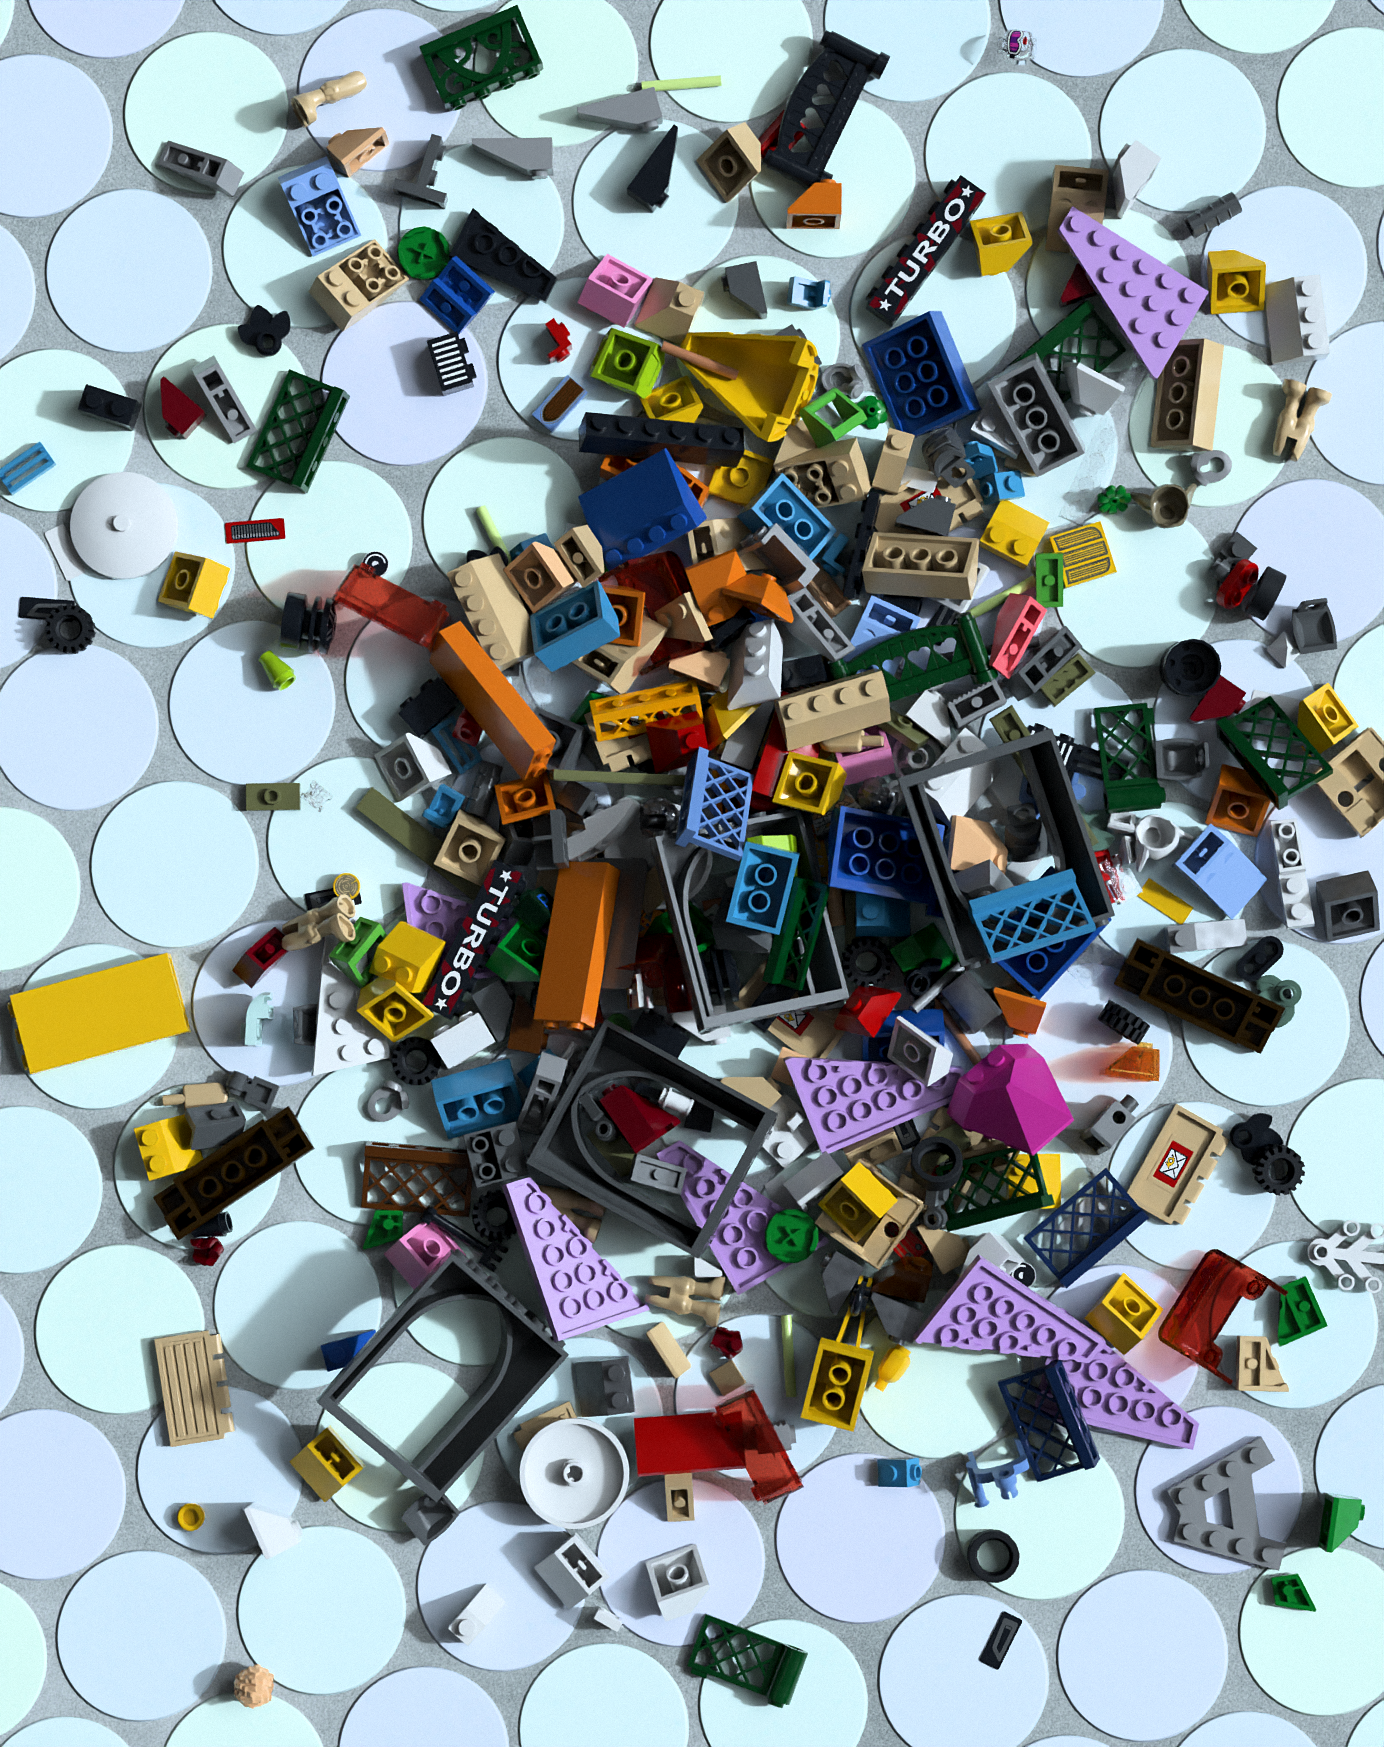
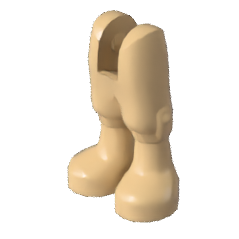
[291,71,367,128]
[1273,379,1333,462]
[282,894,356,951]
[538,1185,606,1243]
[645,1275,726,1328]

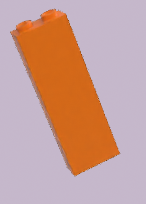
[429,621,556,781]
[533,862,620,1032]

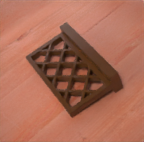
[361,1141,473,1217]

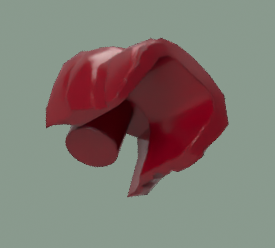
[190,1237,224,1266]
[709,1326,743,1359]

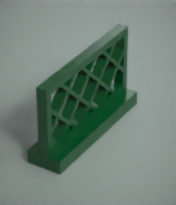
[1002,300,1126,404]
[246,369,350,493]
[1216,696,1333,810]
[935,1147,1055,1232]

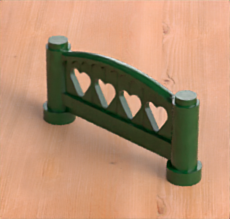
[827,611,998,703]

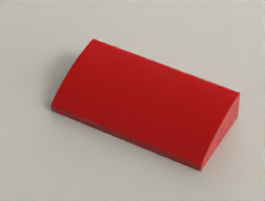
[751,691,821,811]
[634,1410,747,1477]

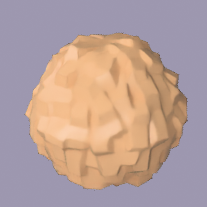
[234,1664,274,1709]

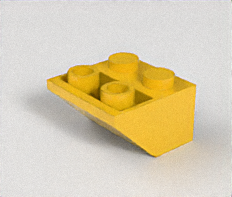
[289,1425,366,1502]

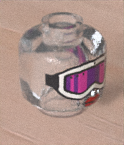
[997,29,1037,66]

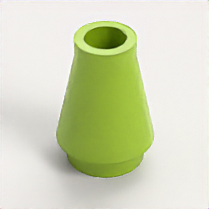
[258,650,296,691]

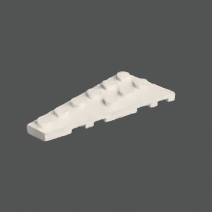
[311,900,391,1076]

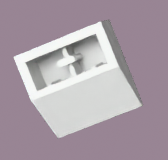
[431,1011,497,1069]
[534,1532,611,1610]

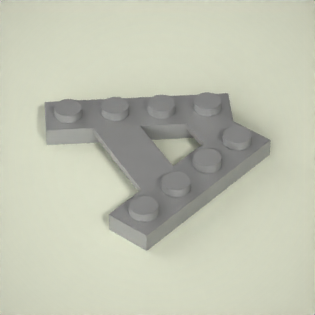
[1166,1436,1286,1571]

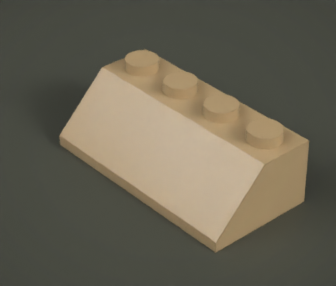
[1150,338,1224,452]
[862,532,979,600]
[446,553,535,672]
[773,668,891,751]

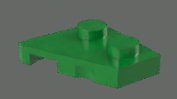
[1277,1275,1328,1347]

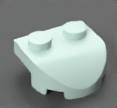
[240,992,274,1046]

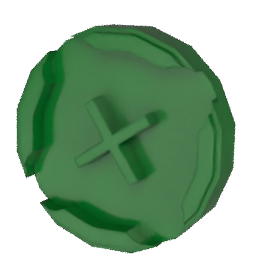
[397,226,450,281]
[765,1209,818,1263]

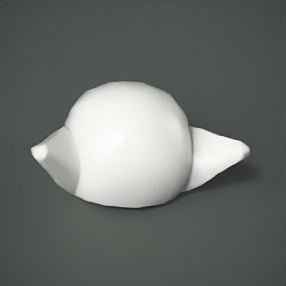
[1134,814,1195,872]

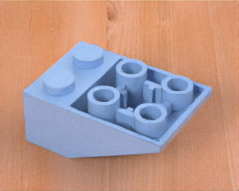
[278,156,362,257]
[843,596,921,676]
[1171,824,1268,920]

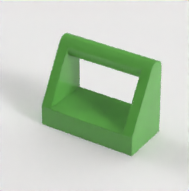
[799,387,867,448]
[329,916,387,989]

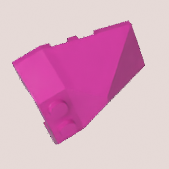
[947,1043,1074,1156]

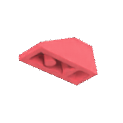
[989,593,1047,679]

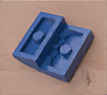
[419,256,495,335]

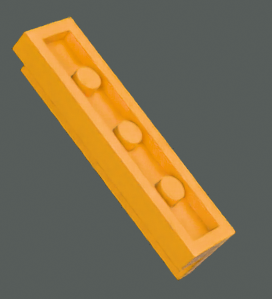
[589,680,704,742]

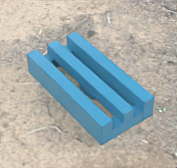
[0,442,57,495]
[431,715,483,775]

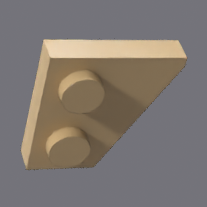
[654,591,713,642]
[1235,1335,1289,1392]

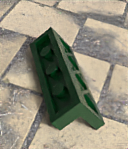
[762,876,831,990]

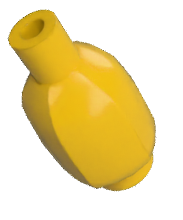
[874,1344,911,1392]

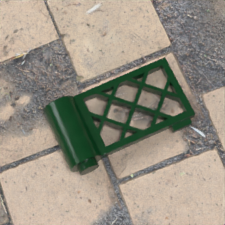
[1093,703,1166,814]
[687,1614,808,1708]

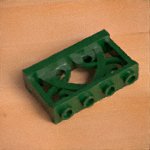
[419,5,544,111]

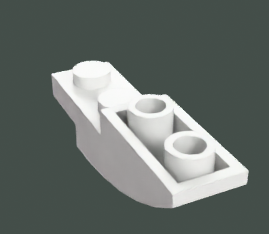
[567,798,641,862]
[1270,818,1315,930]

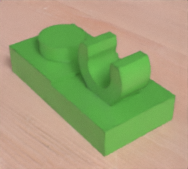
[1035,552,1064,607]

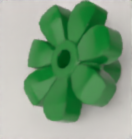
[1097,485,1132,514]

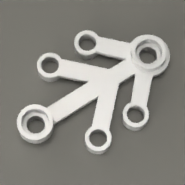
[1307,1220,1384,1293]

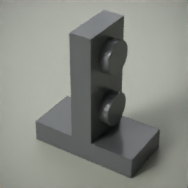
[392,133,448,209]

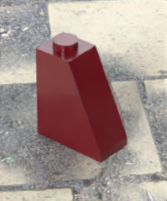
[600,1084,681,1154]

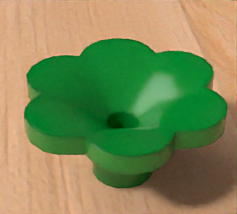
[857,395,888,430]

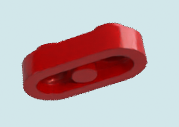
[1216,559,1259,610]

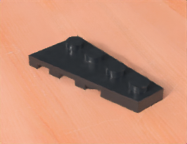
[449,208,557,304]
[843,491,882,600]

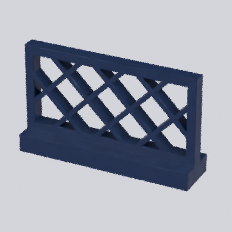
[1023,1168,1149,1289]
[997,1359,1101,1483]

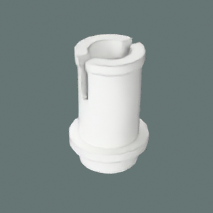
[658,1087,694,1116]

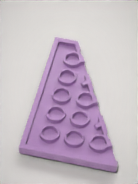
[1057,206,1209,381]
[656,1140,829,1295]
[502,1177,650,1342]
[913,1254,1106,1363]

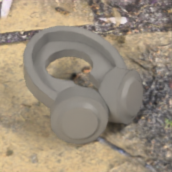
[821,363,866,399]
[1190,450,1232,487]
[367,1080,409,1122]

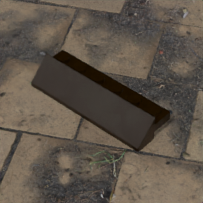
[1114,937,1285,1054]
[153,1106,315,1240]

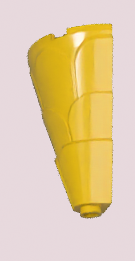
[678,332,819,442]

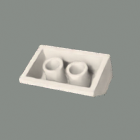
[1111,139,1162,219]
[1264,274,1330,365]
[727,619,783,711]
[923,728,1001,828]

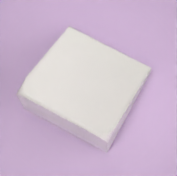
[695,1257,722,1277]

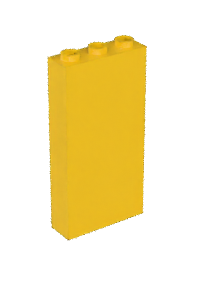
[8,953,191,1075]

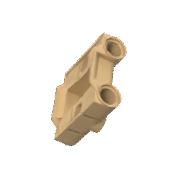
[1313,726,1384,838]
[815,1157,925,1270]

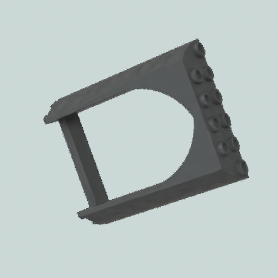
[897,728,1115,971]
[650,807,850,1035]
[525,1019,778,1259]
[316,1249,569,1503]

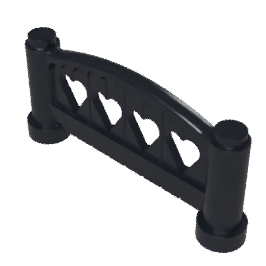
[762,30,891,188]

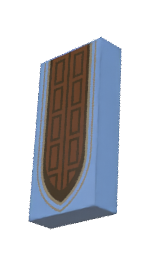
[532,375,588,433]

